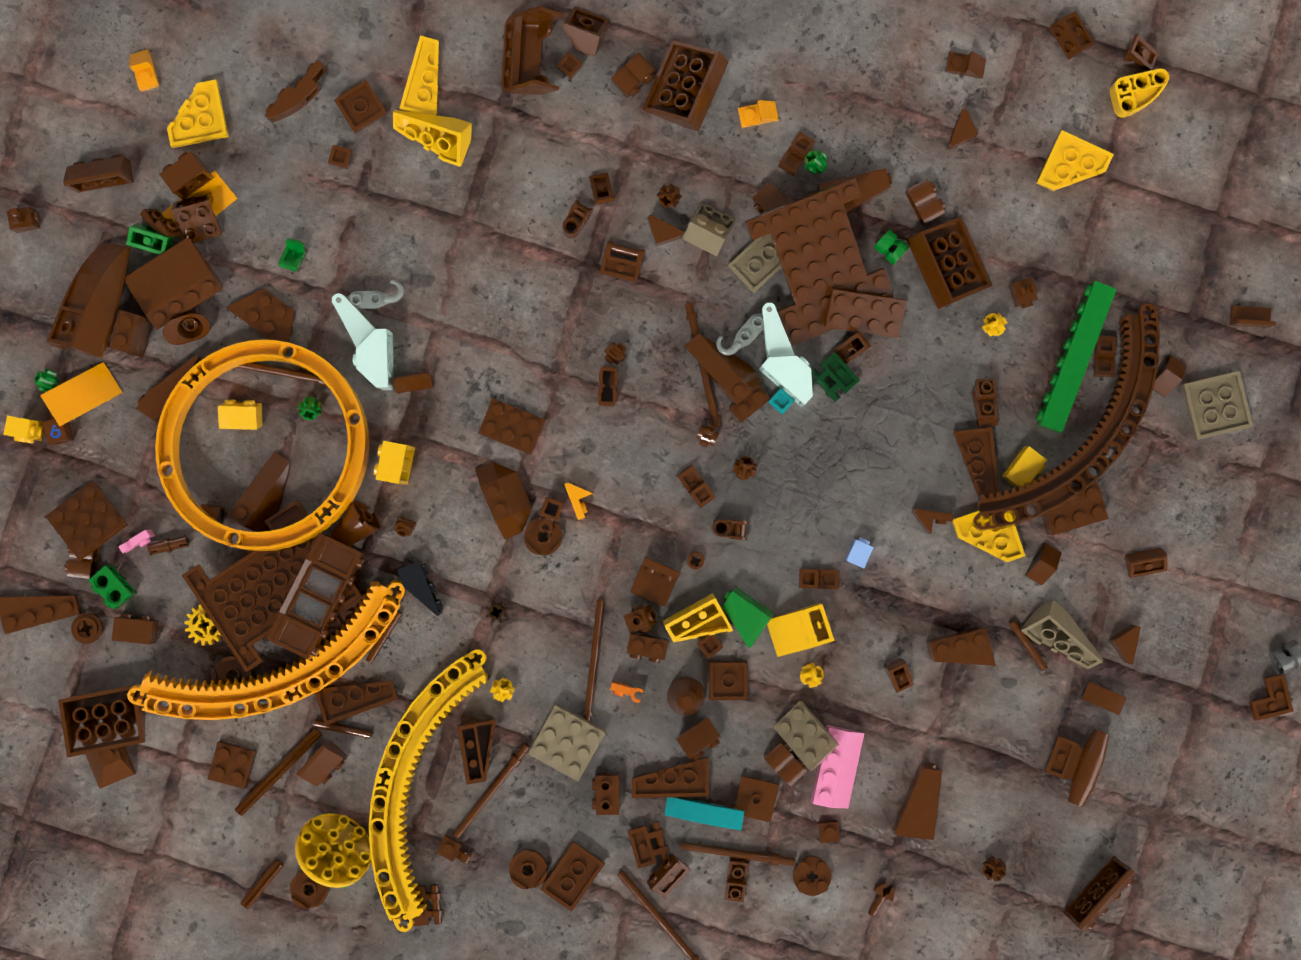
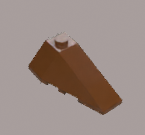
[685,333,762,405]
[229,452,291,532]

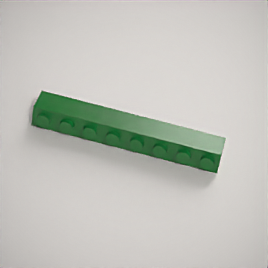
[1036,281,1117,433]

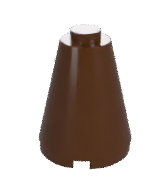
[329,500,381,546]
[667,677,705,716]

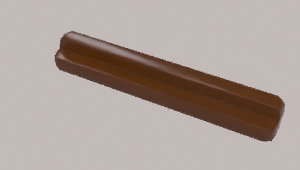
[241,859,284,909]

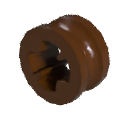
[687,552,704,570]

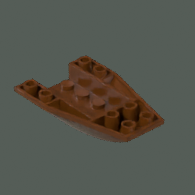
[47,242,131,358]

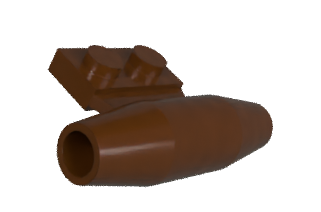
[1045,729,1109,807]

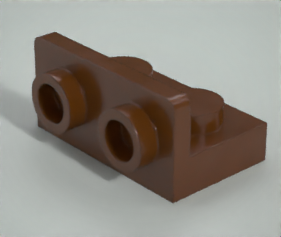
[1050,11,1095,60]

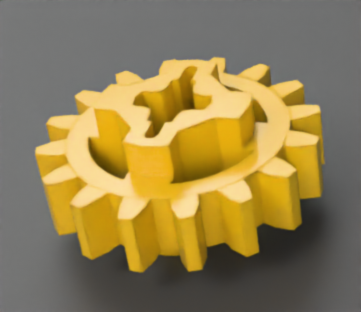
[184,604,221,646]

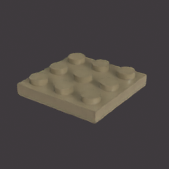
[1182,371,1254,440]
[528,703,606,782]

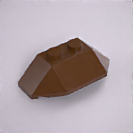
[475,462,532,539]

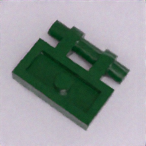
[811,352,860,402]

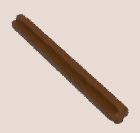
[235,728,322,816]

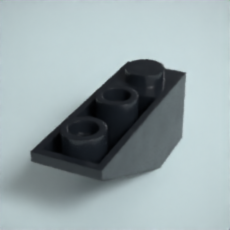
[397,561,443,616]

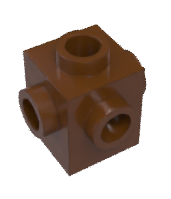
[623,604,657,633]

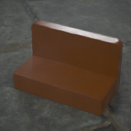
[1229,306,1276,328]

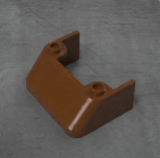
[501,6,564,95]

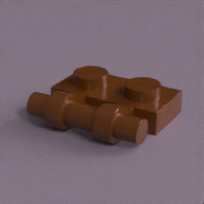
[628,821,669,869]
[413,884,443,926]

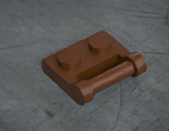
[600,241,645,283]

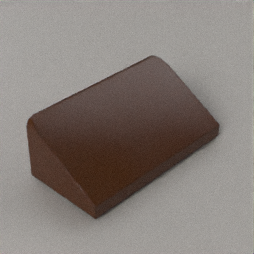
[391,372,433,393]
[1125,548,1167,578]

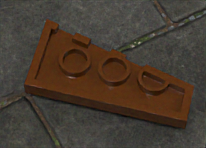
[315,681,399,726]

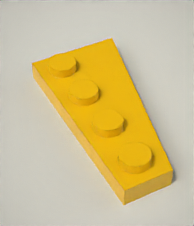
[399,35,439,115]

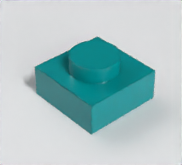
[768,388,795,415]

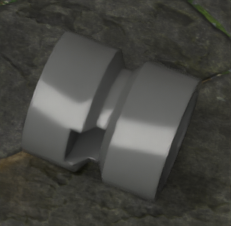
[1269,640,1301,675]

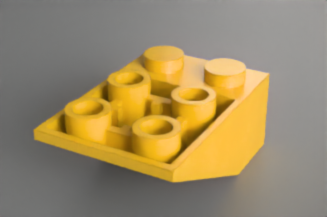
[767,603,835,657]

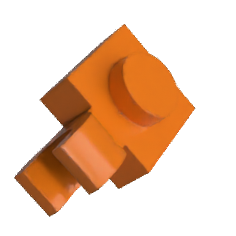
[610,680,644,703]

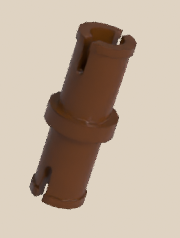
[147,535,189,556]

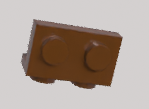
[647,854,690,898]

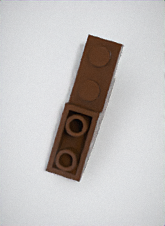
[264,60,327,122]

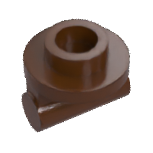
[394,516,417,537]

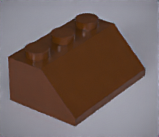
[63,155,134,193]

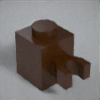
[7,207,41,233]
[1009,278,1038,309]
[537,497,565,534]

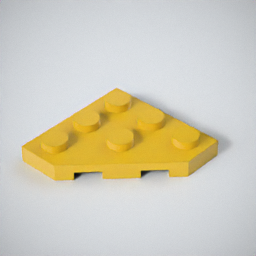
[167,79,229,148]
[1036,130,1114,191]
[952,511,1025,562]

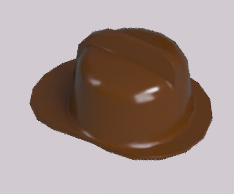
[163,311,210,345]

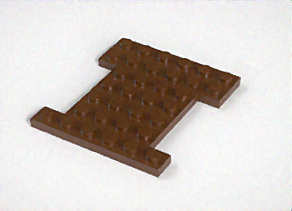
[745,177,894,346]
[182,499,362,672]

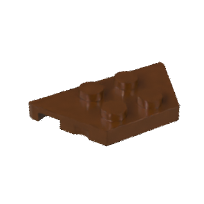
[227,288,296,352]

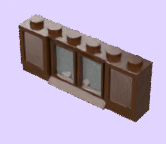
[266,533,365,659]

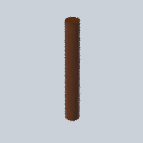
[366,611,402,663]
[1009,620,1048,671]
[313,719,372,739]

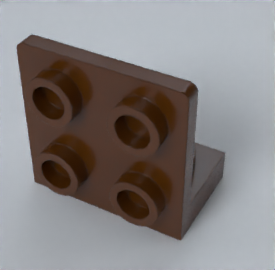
[171,192,222,243]
[630,557,680,607]

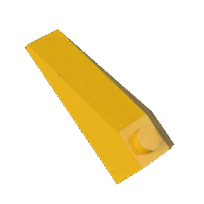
[393,110,472,167]

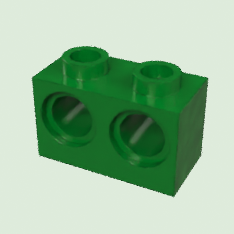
[88,565,137,610]

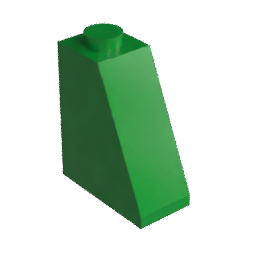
[722,587,775,648]

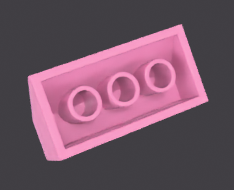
[810,725,865,808]

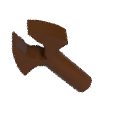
[868,881,894,917]

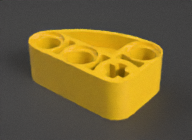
[1109,69,1169,118]

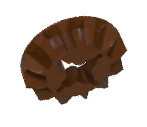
[71,613,103,644]

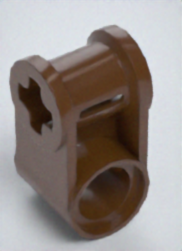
[563,200,593,238]
[711,519,749,541]

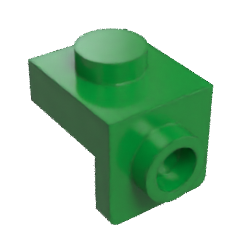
[278,238,306,272]

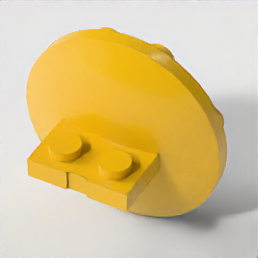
[295,813,371,888]

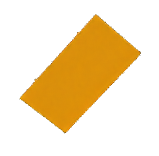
[162,171,238,239]
[40,362,123,426]

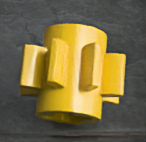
[982,313,1007,337]
[800,663,824,688]
[490,677,515,702]

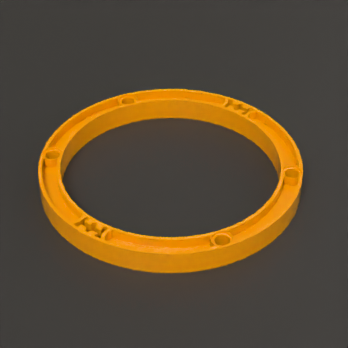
[155,340,369,551]

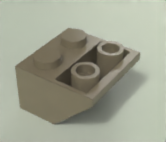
[683,203,736,256]

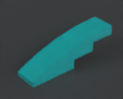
[664,797,744,831]

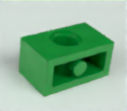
[126,223,174,255]

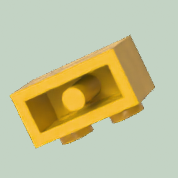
[218,399,263,430]
[3,416,45,443]
[1002,446,1047,488]

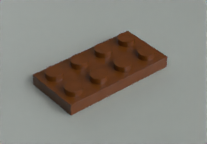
[824,288,907,338]

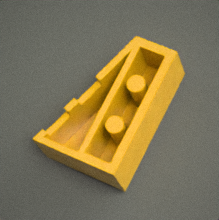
[663,593,733,642]

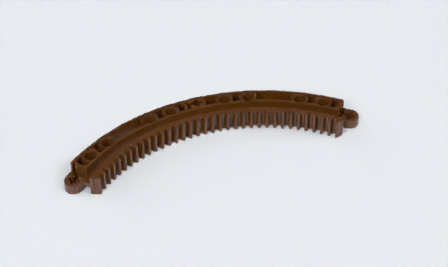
[973,303,1160,531]

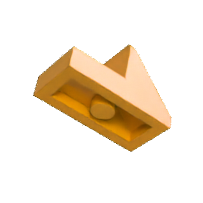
[129,49,160,92]
[738,100,779,128]
[564,483,593,520]

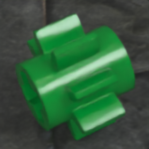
[804,150,828,175]
[34,368,59,393]
[298,397,322,420]

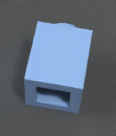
[844,538,874,568]

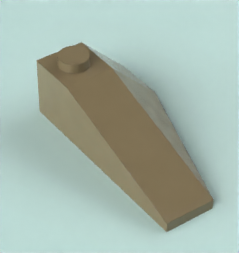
[1021,599,1103,669]

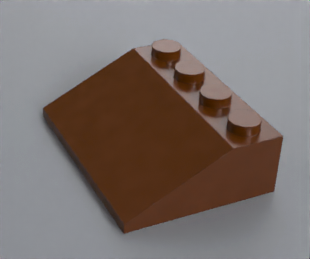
[643,40,728,131]
[907,217,992,310]
[124,237,223,330]
[58,684,145,758]
[1063,856,1137,933]

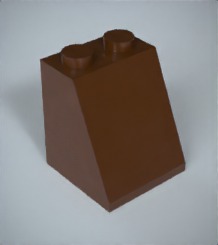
[106,310,153,357]

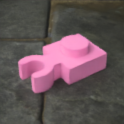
[119,529,155,553]

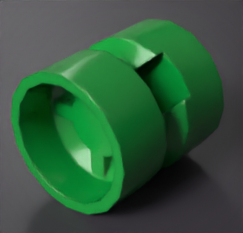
[873,229,910,265]

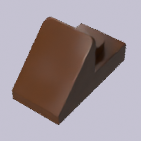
[1123,34,1159,70]
[945,51,986,79]
[589,172,614,206]
[912,509,954,534]

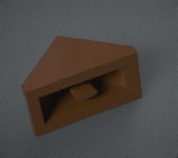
[947,108,978,150]
[648,214,684,247]
[833,331,871,364]
[1153,355,1187,397]
[1025,543,1062,586]
[1109,625,1141,665]
[883,658,914,693]

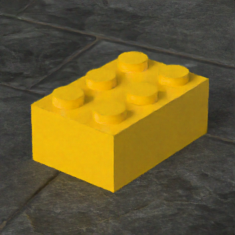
[374,441,415,485]

